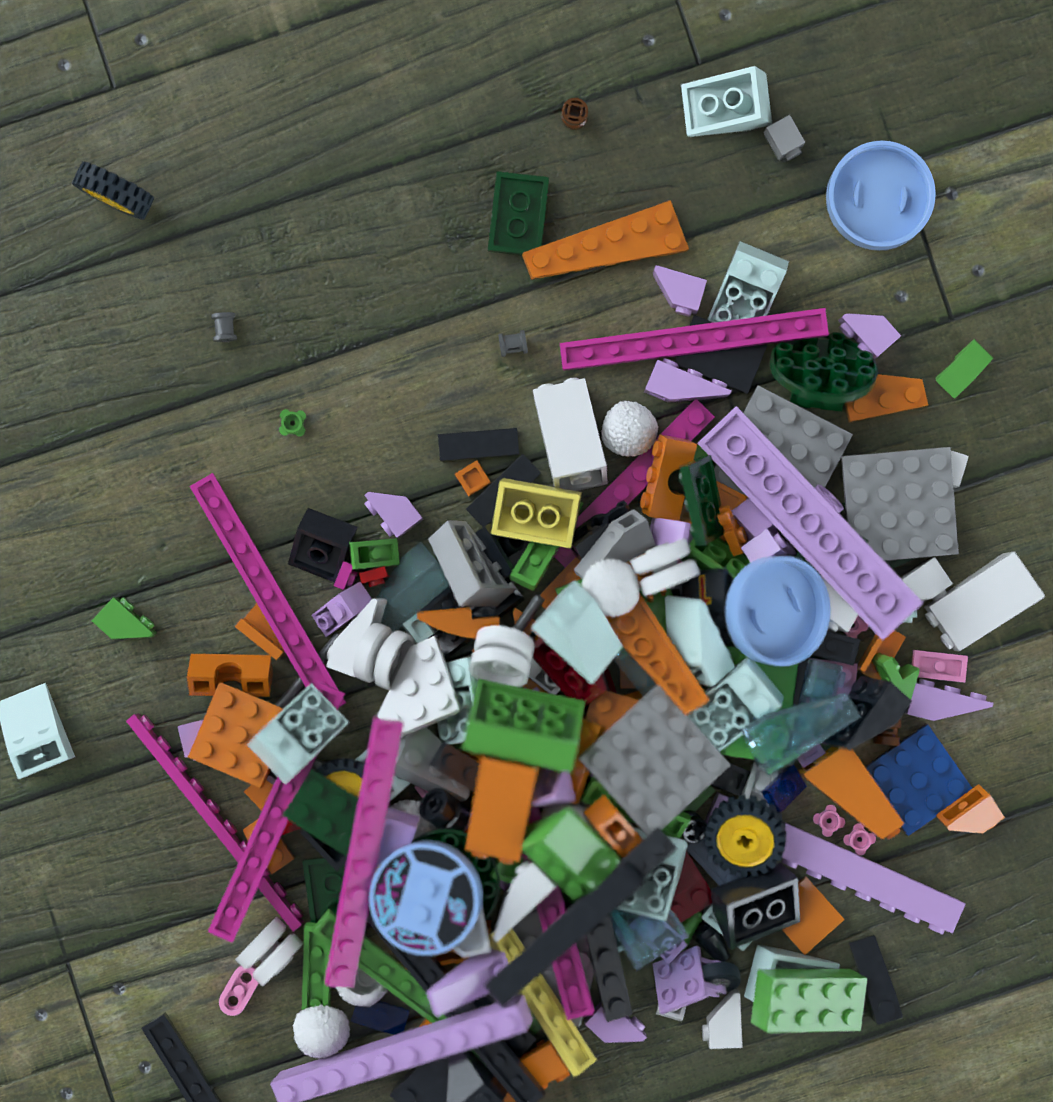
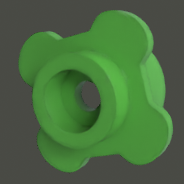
[279,410,306,437]

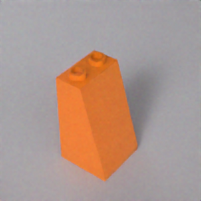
[797,746,904,840]
[465,754,541,864]

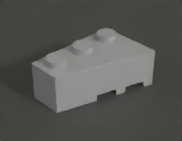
[428,521,517,606]
[394,727,470,802]

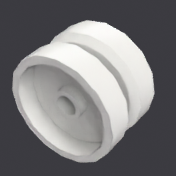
[630,538,700,596]
[353,623,414,690]
[469,626,535,687]
[235,917,303,986]

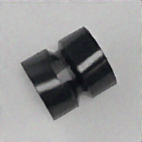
[419,788,470,831]

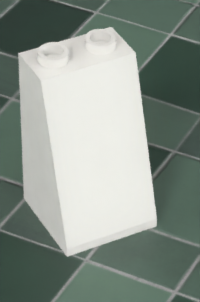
[533,378,608,491]
[924,552,1045,651]

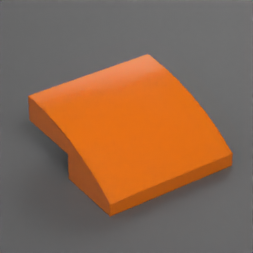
[782,876,845,955]

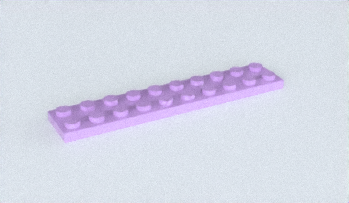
[697,406,923,640]

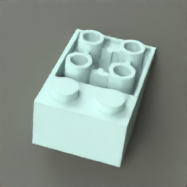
[707,241,789,323]
[665,596,735,686]
[437,657,478,745]
[687,657,784,752]
[0,683,75,779]
[247,684,349,784]
[617,827,688,921]

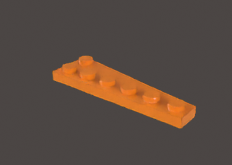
[522,200,689,280]
[604,592,709,716]

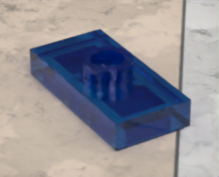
[761,764,807,813]
[351,1001,410,1035]

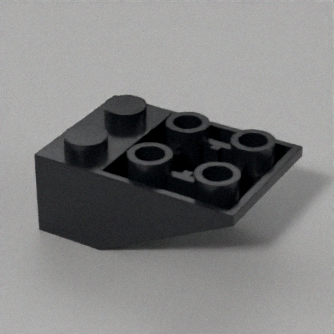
[817,676,912,751]

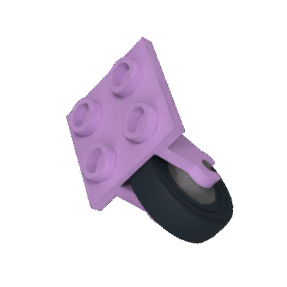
[653,946,741,1015]

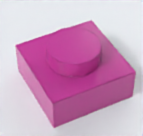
[334,561,358,590]

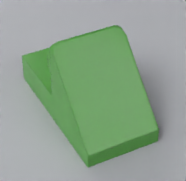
[350,538,400,569]
[872,653,919,699]

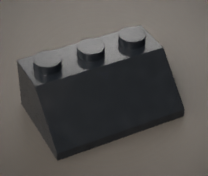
[711,862,800,950]

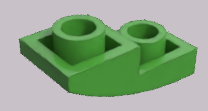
[936,339,993,399]

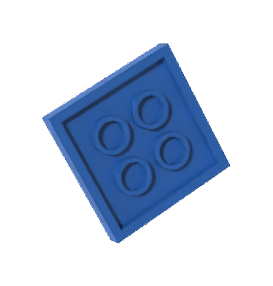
[865,724,972,836]

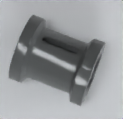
[211,312,237,342]
[498,330,528,357]

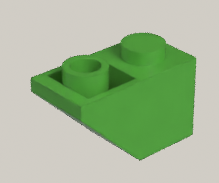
[92,597,157,639]

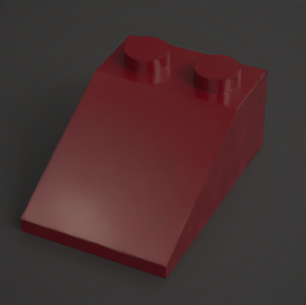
[532,637,606,707]
[666,851,712,929]

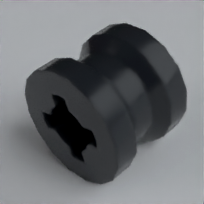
[682,810,707,843]

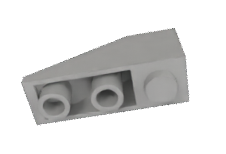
[574,509,655,580]

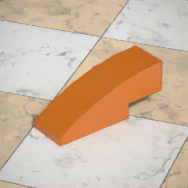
[417,607,500,638]

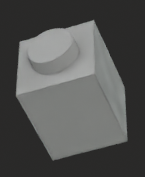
[764,115,805,161]

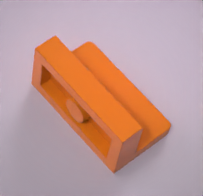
[235,603,285,660]
[857,630,906,680]

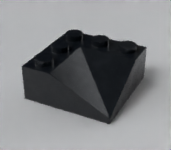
[390,1049,508,1102]

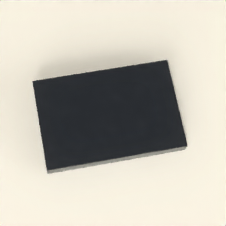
[675,315,767,394]

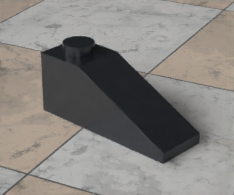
[848,935,903,1025]

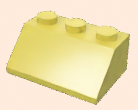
[491,478,582,548]

